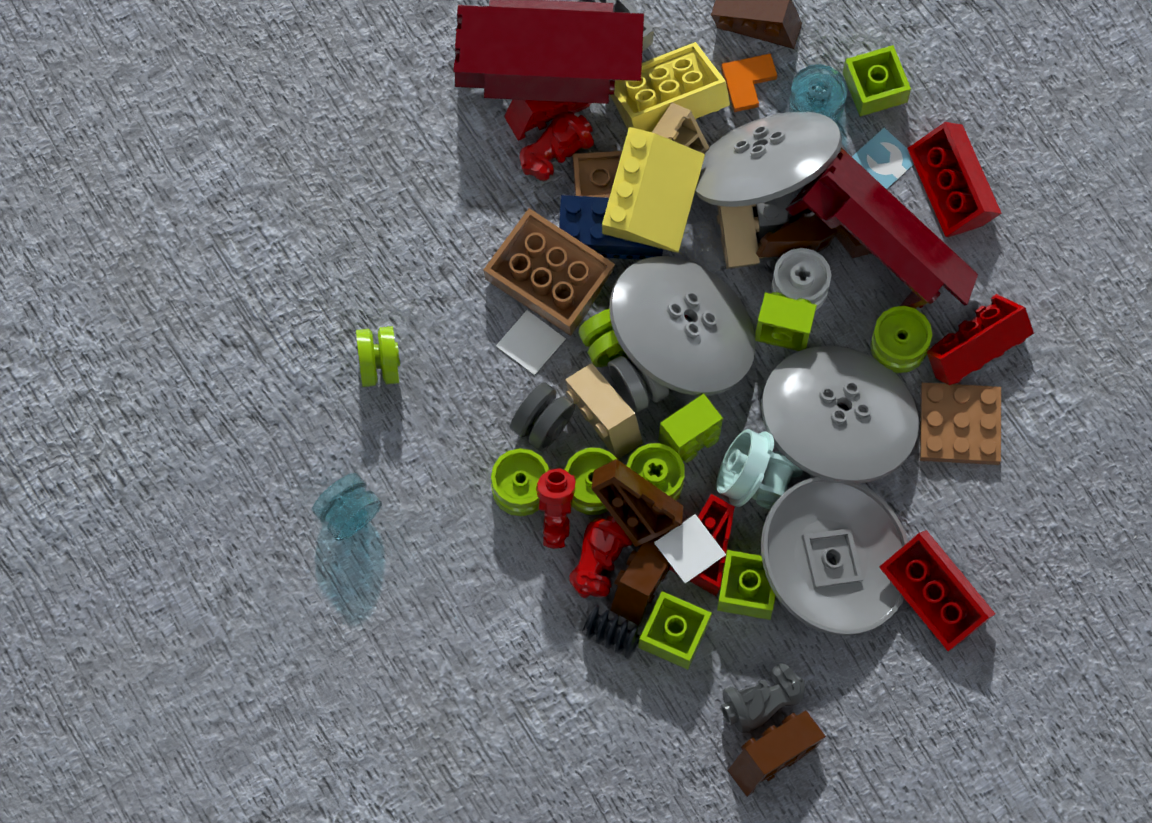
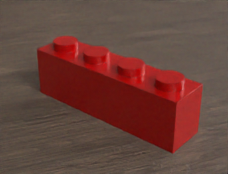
[926,294,1034,386]

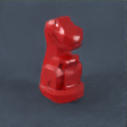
[519,112,594,182]
[536,468,576,549]
[569,516,632,598]

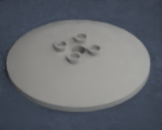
[695,112,842,207]
[609,256,756,396]
[761,346,919,484]
[761,477,908,636]

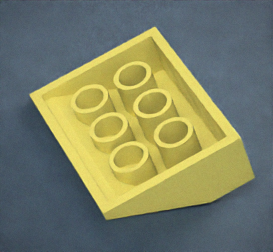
[611,42,730,132]
[602,127,705,253]

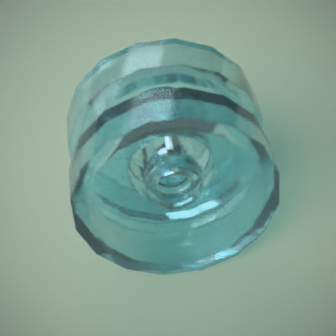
[788,64,848,124]
[312,473,382,541]

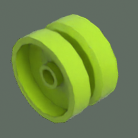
[870,306,932,373]
[578,309,628,367]
[356,326,400,387]
[626,443,685,501]
[491,448,549,517]
[564,448,617,515]

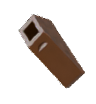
[756,212,838,257]

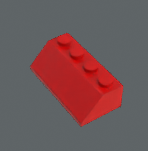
[907,122,1002,238]
[879,530,996,652]

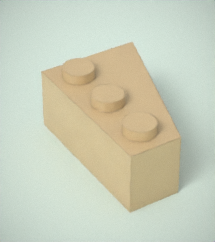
[652,102,709,153]
[717,204,763,269]
[565,363,643,459]

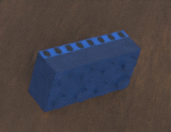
[559,195,663,260]

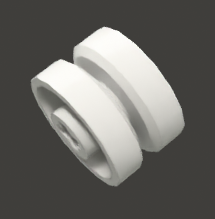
[771,248,832,310]

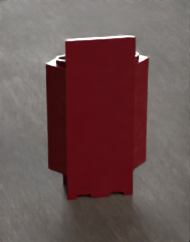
[453,0,644,104]
[785,147,978,309]

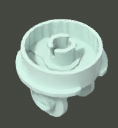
[716,429,803,510]

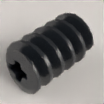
[582,605,642,659]

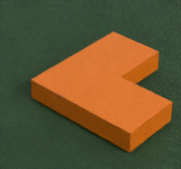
[721,53,777,112]

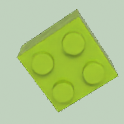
[842,45,911,117]
[755,292,817,351]
[658,394,723,463]
[717,550,775,620]
[638,591,712,670]

